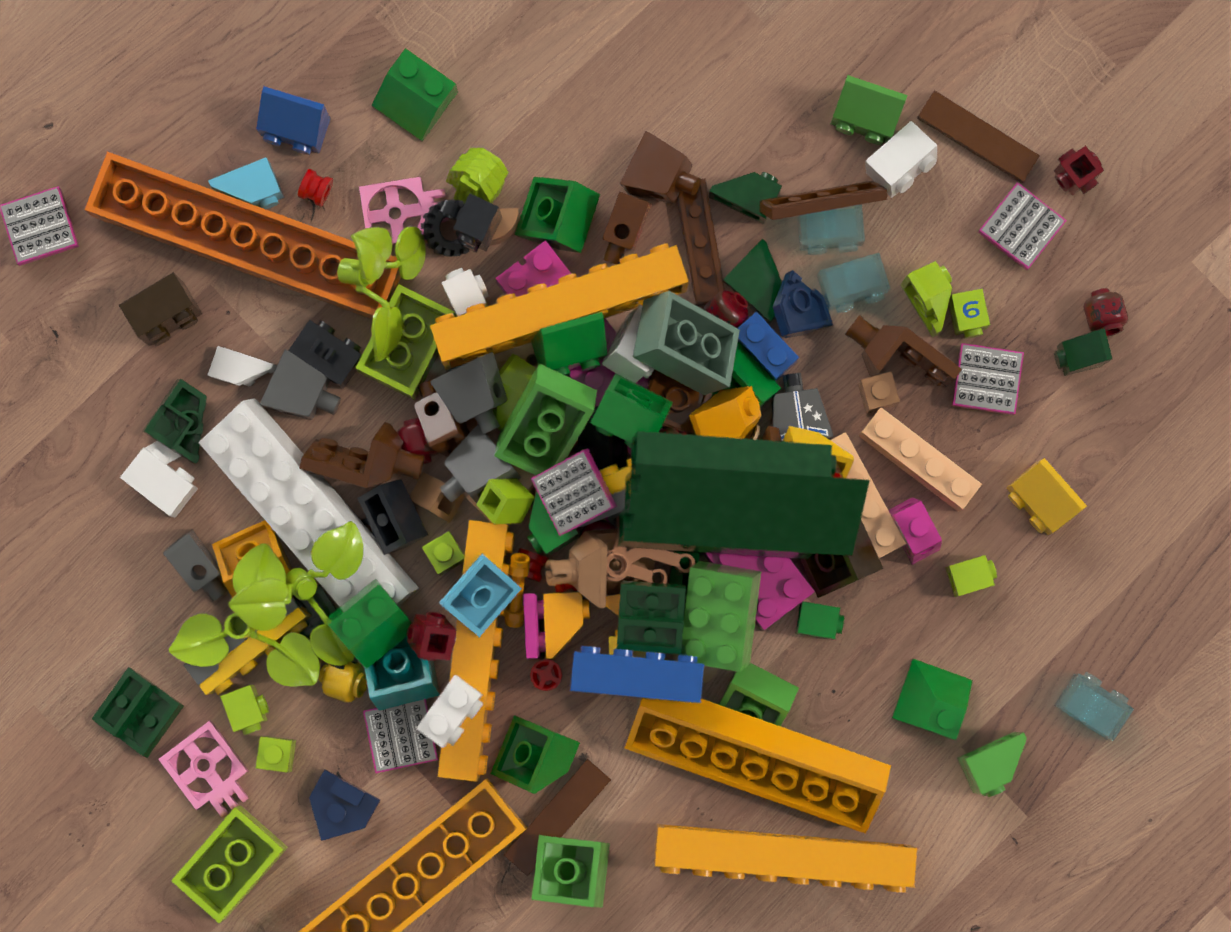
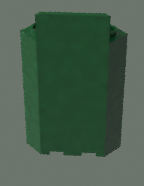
[618,431,870,559]

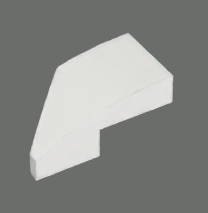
[208,346,277,387]

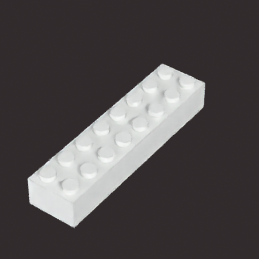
[198,398,419,607]

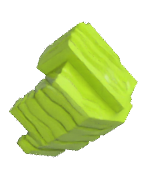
[445,148,509,204]

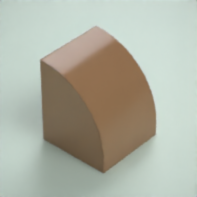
[489,208,520,246]
[410,472,465,523]

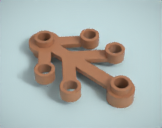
[606,516,695,584]

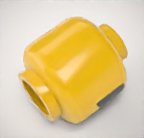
[319,661,367,703]

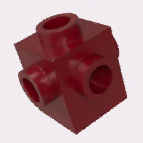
[1054,145,1104,196]
[407,612,457,661]

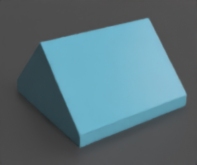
[439,554,522,637]

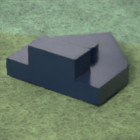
[773,270,833,339]
[309,769,381,841]

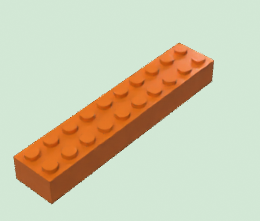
[84,151,401,320]

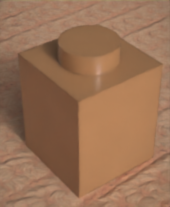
[858,371,900,414]

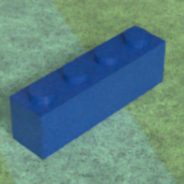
[570,646,704,703]

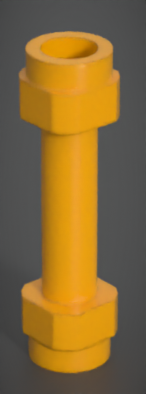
[505,553,530,628]

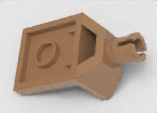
[545,528,655,608]

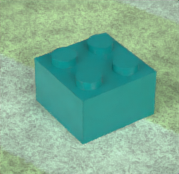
[364,637,440,711]

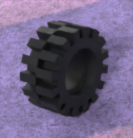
[421,200,470,257]

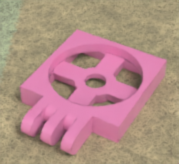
[359,177,450,246]
[159,720,249,818]

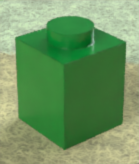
[795,601,844,640]

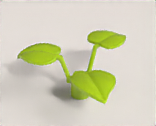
[337,226,426,362]
[228,521,364,666]
[169,543,320,687]

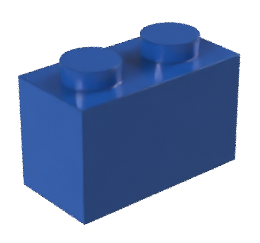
[738,311,799,382]

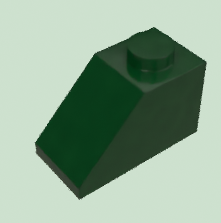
[709,172,782,224]
[1054,328,1113,376]

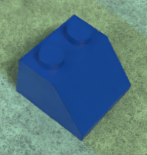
[256,86,331,155]

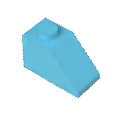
[208,157,284,209]

